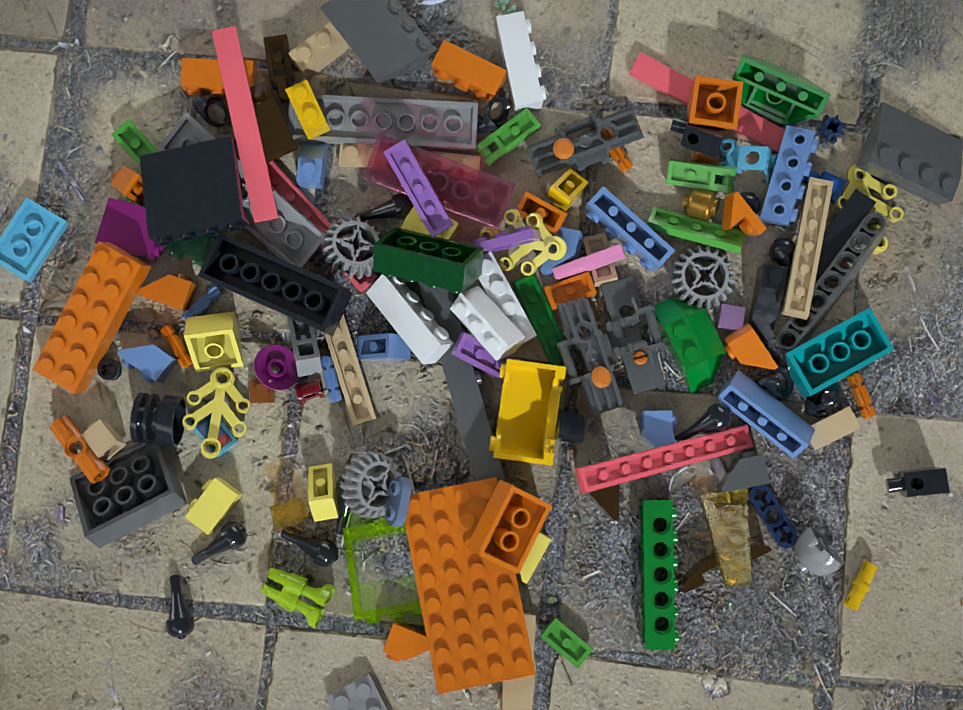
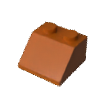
[687,75,743,130]

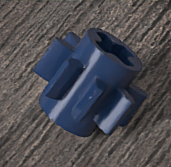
[815,114,845,145]

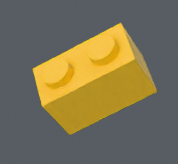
[285,80,330,140]

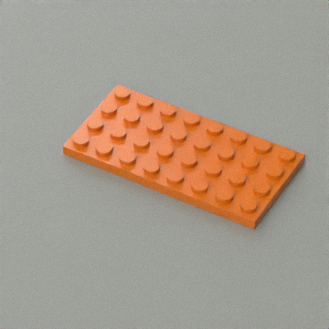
[405,477,536,694]

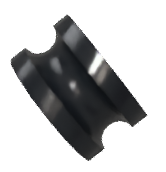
[97,359,122,381]

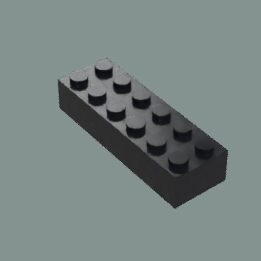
[198,233,353,337]

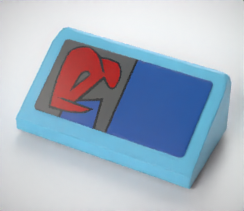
[186,413,238,457]

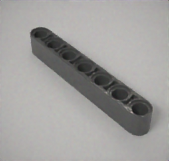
[777,213,886,354]

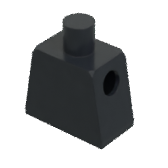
[670,117,725,158]
[886,467,950,497]

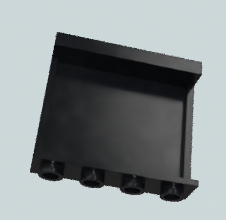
[139,136,250,246]

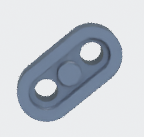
[385,476,412,527]

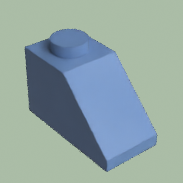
[296,142,328,190]
[357,333,411,361]

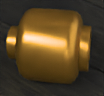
[683,188,719,221]

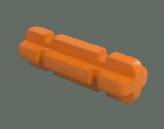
[601,129,633,173]
[160,324,193,368]
[847,372,876,419]

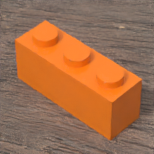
[431,40,507,102]
[180,58,258,97]

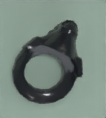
[192,95,231,127]
[477,96,509,133]
[755,367,794,398]
[805,382,841,418]

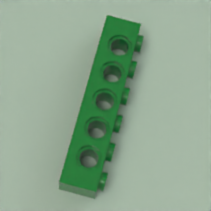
[640,499,679,650]

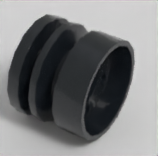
[130,392,186,447]

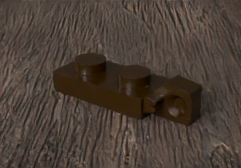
[263,34,294,102]

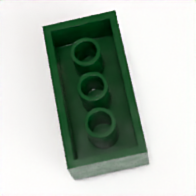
[373,227,484,293]

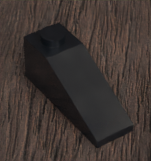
[748,263,788,341]
[554,407,584,444]

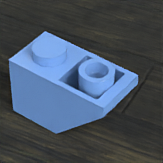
[539,227,584,277]
[117,344,178,384]
[640,410,677,448]

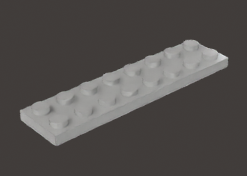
[288,94,478,151]
[158,112,326,269]

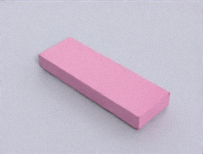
[552,244,625,282]

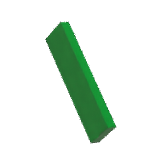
[512,274,574,365]

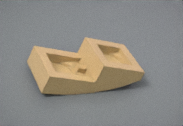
[583,233,618,287]
[810,406,861,450]

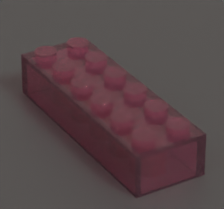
[363,133,516,229]

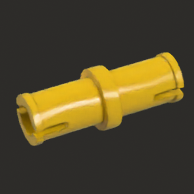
[843,561,878,612]

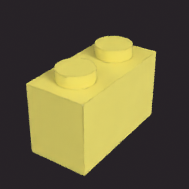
[185,477,243,535]

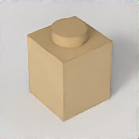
[81,419,127,460]

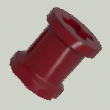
[295,377,325,404]

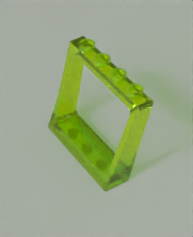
[342,520,422,624]

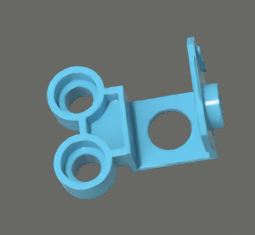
[717,138,778,184]

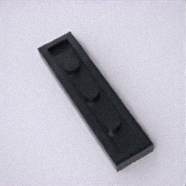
[815,189,876,281]

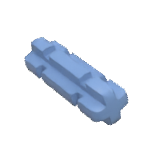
[181,285,223,322]
[320,355,342,402]

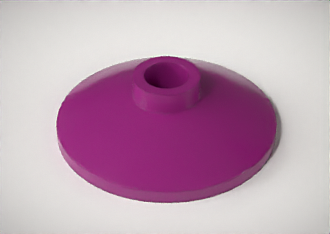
[253,344,299,391]

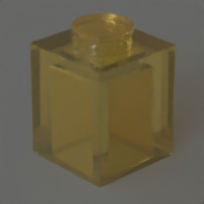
[269,498,310,530]

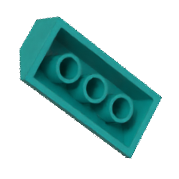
[785,307,895,398]

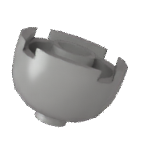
[795,527,844,576]

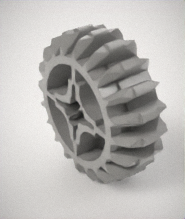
[322,215,383,280]
[670,245,735,309]
[340,451,402,518]

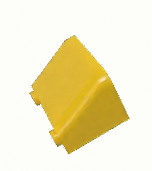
[489,359,566,466]

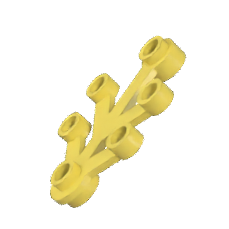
[835,164,904,254]
[479,209,567,276]
[182,367,250,459]

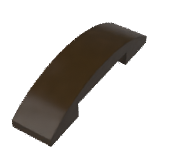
[678,543,772,593]

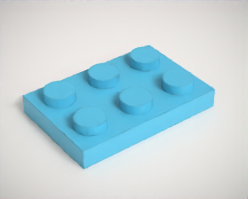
[0,197,69,283]

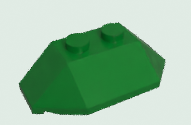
[732,55,831,126]
[654,298,726,394]

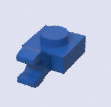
[803,170,846,204]

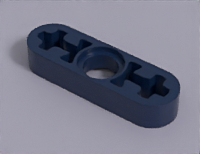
[747,485,797,548]

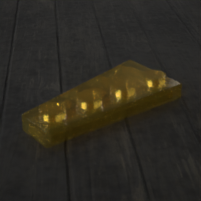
[699,488,751,589]

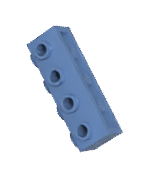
[760,125,819,228]
[585,186,675,272]
[716,370,815,459]

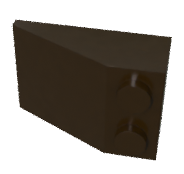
[223,80,298,163]

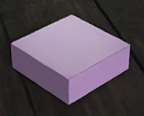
[717,304,745,331]

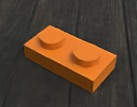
[544,271,597,311]

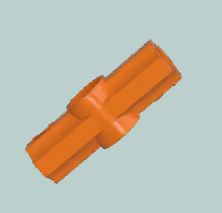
[50,415,110,483]

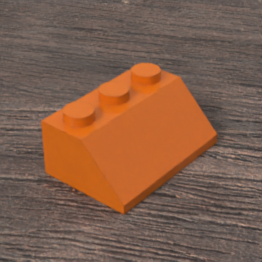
[466,480,552,574]

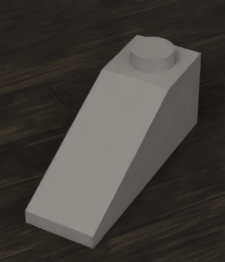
[287,317,322,377]

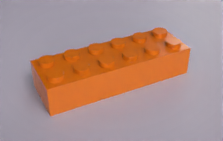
[32,241,152,394]

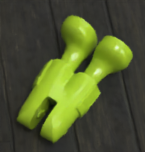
[260,567,335,628]

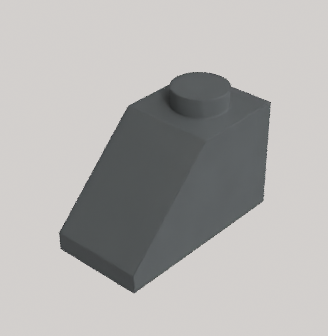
[716,451,770,493]

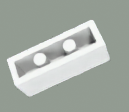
[450,286,526,361]

